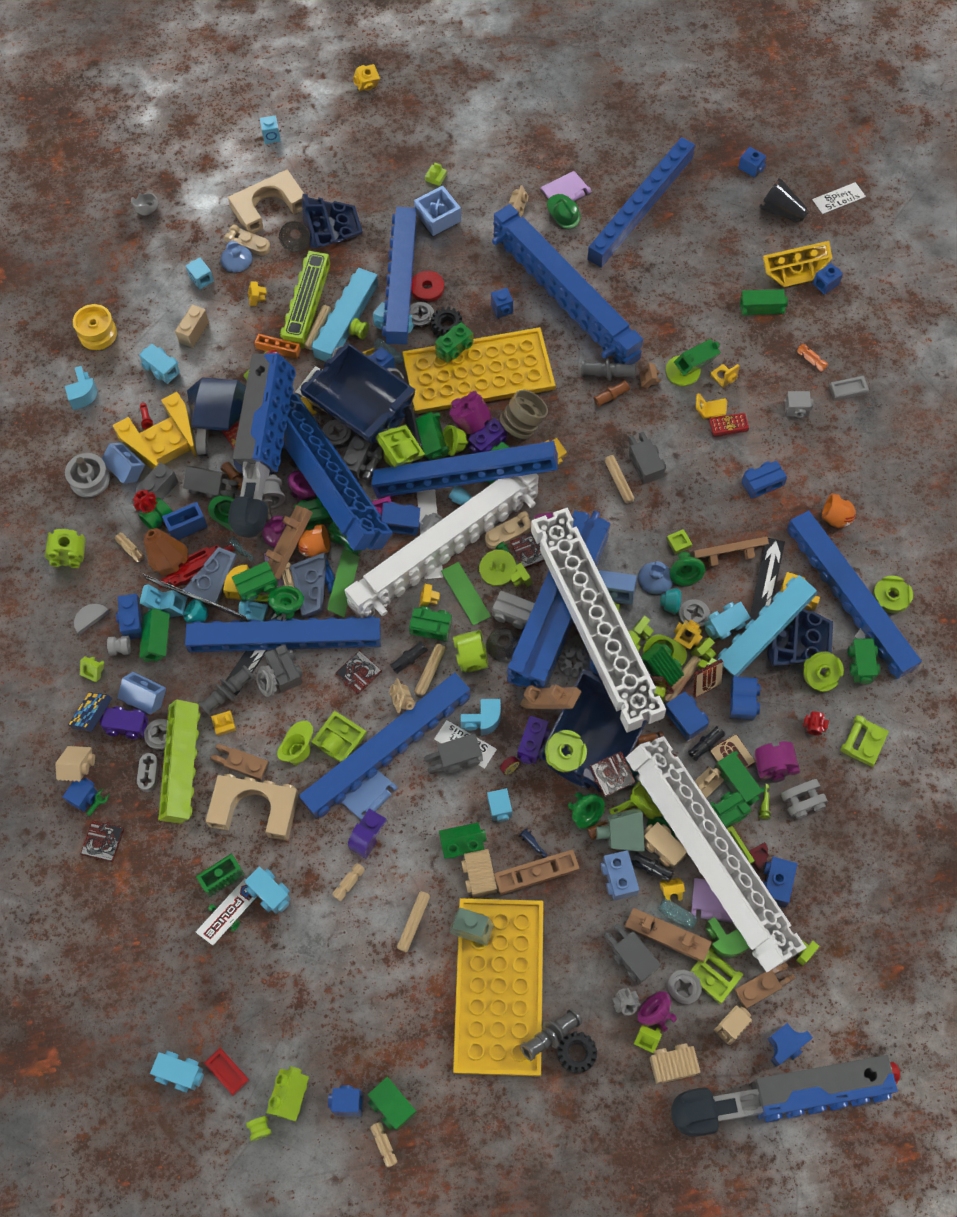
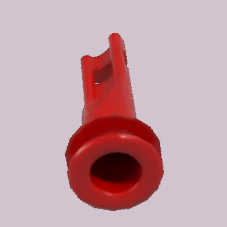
[140,403,154,430]

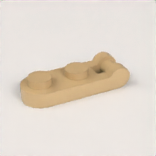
[224,224,271,256]
[485,511,531,549]

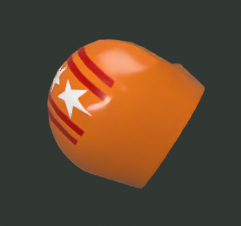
[822,493,856,528]
[297,525,330,558]

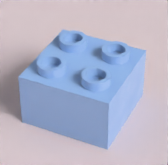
[414,185,461,236]

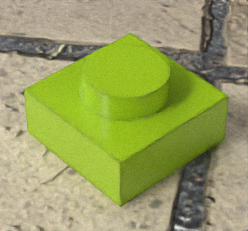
[666,529,692,554]

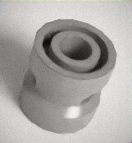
[107,635,131,656]

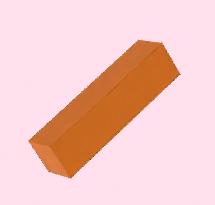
[255,334,301,359]

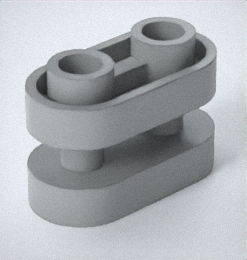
[780,779,828,819]

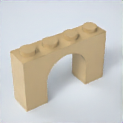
[228,169,304,233]
[206,774,299,841]

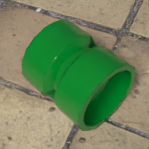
[138,497,173,530]

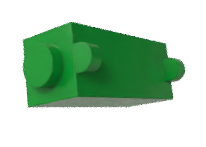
[739,289,788,315]
[674,339,721,376]
[415,412,450,461]
[139,608,170,662]
[714,751,766,806]

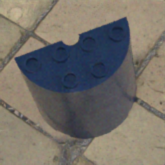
[300,342,416,444]
[540,669,647,793]

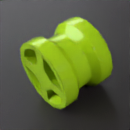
[349,318,369,340]
[246,1116,272,1142]

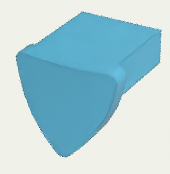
[239,600,269,622]

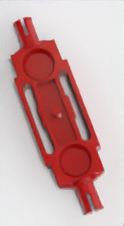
[159,544,235,588]

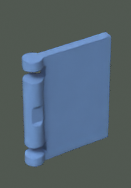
[341,770,398,820]

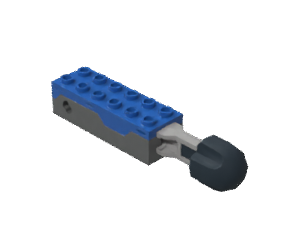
[228,350,296,538]
[671,1055,901,1137]

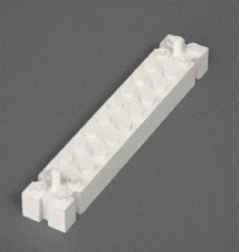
[344,473,539,619]
[531,508,666,733]
[625,736,806,972]

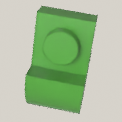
[705,917,750,959]

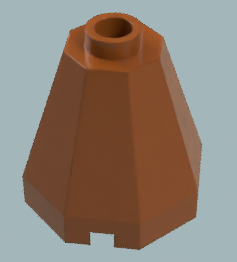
[144,528,188,576]

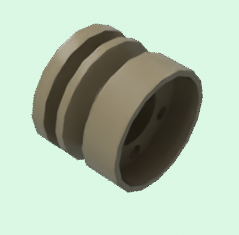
[500,390,548,439]

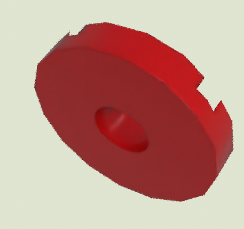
[411,271,444,302]

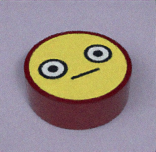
[500,756,520,775]

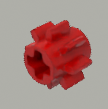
[133,490,157,513]
[803,711,829,736]

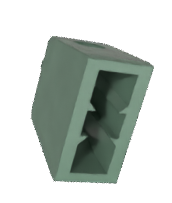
[596,808,645,851]
[449,908,494,946]

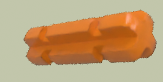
[797,344,828,371]

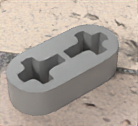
[196,428,209,455]
[137,753,159,792]

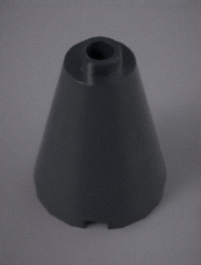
[759,178,808,222]

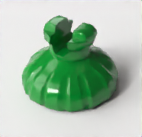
[669,552,706,586]
[268,586,304,619]
[568,792,605,829]

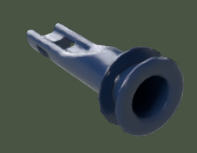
[519,828,548,858]

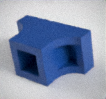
[768,1023,813,1067]

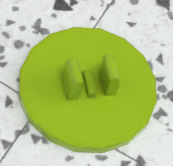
[665,355,701,386]
[479,550,516,586]

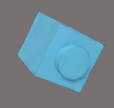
[260,115,281,144]
[186,258,214,290]
[487,788,512,822]

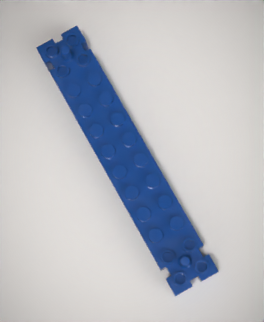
[492,204,643,365]
[283,387,393,550]

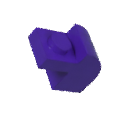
[348,808,387,859]

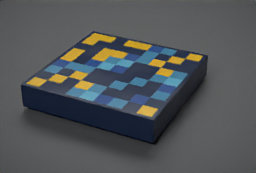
[68,692,112,732]

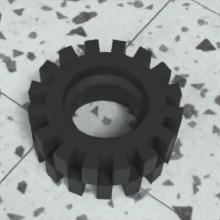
[431,307,463,338]
[557,1031,597,1074]

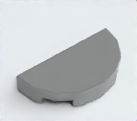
[74,604,110,635]

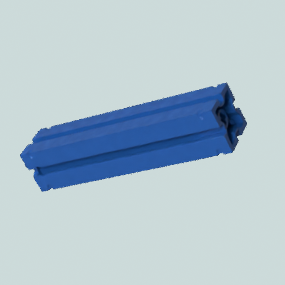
[507,510,610,688]

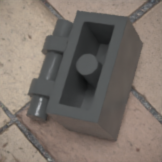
[343,436,383,482]

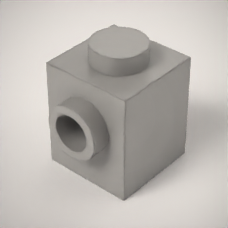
[785,391,813,418]

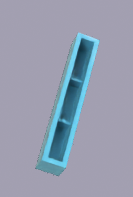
[311,268,378,362]
[718,575,817,677]

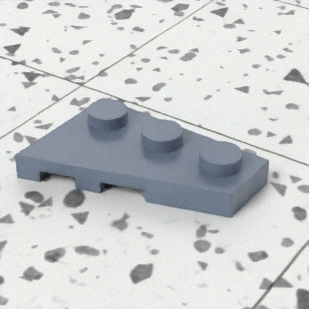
[182,547,237,604]
[290,553,327,618]

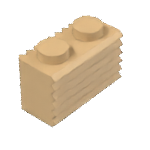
[174,304,209,348]
[55,746,95,782]
[461,849,497,898]
[714,1005,752,1045]
[650,1043,701,1084]

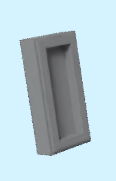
[828,376,869,401]

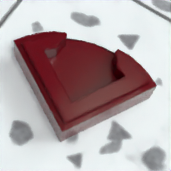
[749,842,768,871]

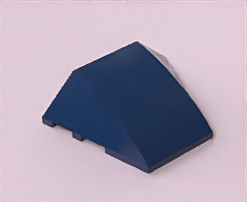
[302,194,363,248]
[187,377,246,431]
[767,609,833,666]

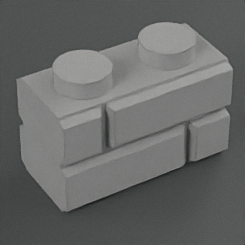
[492,591,535,629]

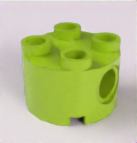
[45,529,86,568]
[453,630,489,673]

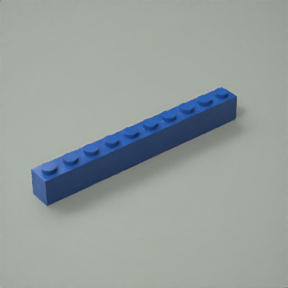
[587,137,695,268]
[382,207,417,345]
[372,441,558,498]
[787,510,922,679]
[185,616,381,653]
[299,673,470,819]

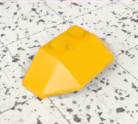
[763,241,832,287]

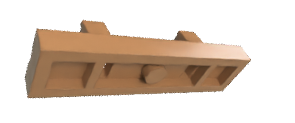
[265,505,313,580]
[690,537,769,567]
[520,685,581,709]
[494,849,580,895]
[625,908,712,963]

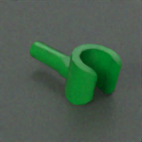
[86,788,110,816]

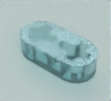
[658,899,698,929]

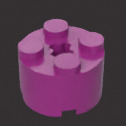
[450,391,492,434]
[754,741,800,782]

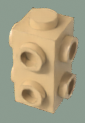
[644,822,687,869]

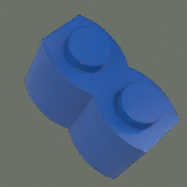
[730,676,761,720]

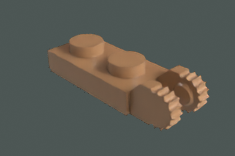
[210,744,269,781]
[734,962,796,1009]

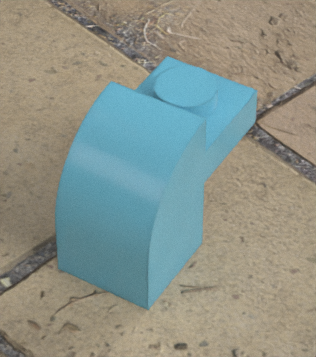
[65,366,97,410]
[140,585,187,617]
[461,699,501,736]

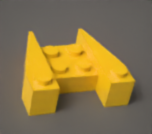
[113,392,197,470]

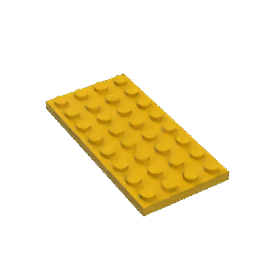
[402,327,556,414]
[453,898,543,1076]

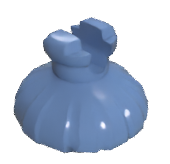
[220,240,253,273]
[638,561,673,595]

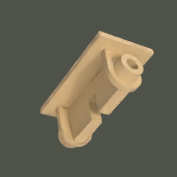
[509,185,528,217]
[389,678,415,713]
[695,766,724,798]

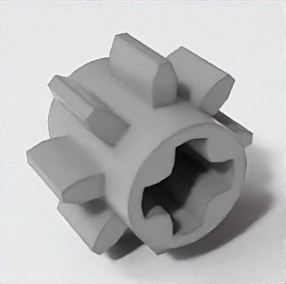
[421,513,443,532]
[612,988,640,1016]

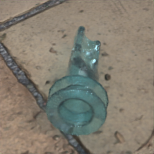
[227,537,255,562]

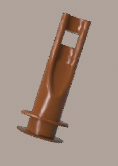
[634,731,664,748]

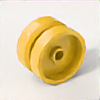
[73,304,117,350]

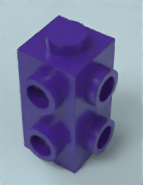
[468,418,507,454]
[100,706,149,739]
[517,716,551,764]

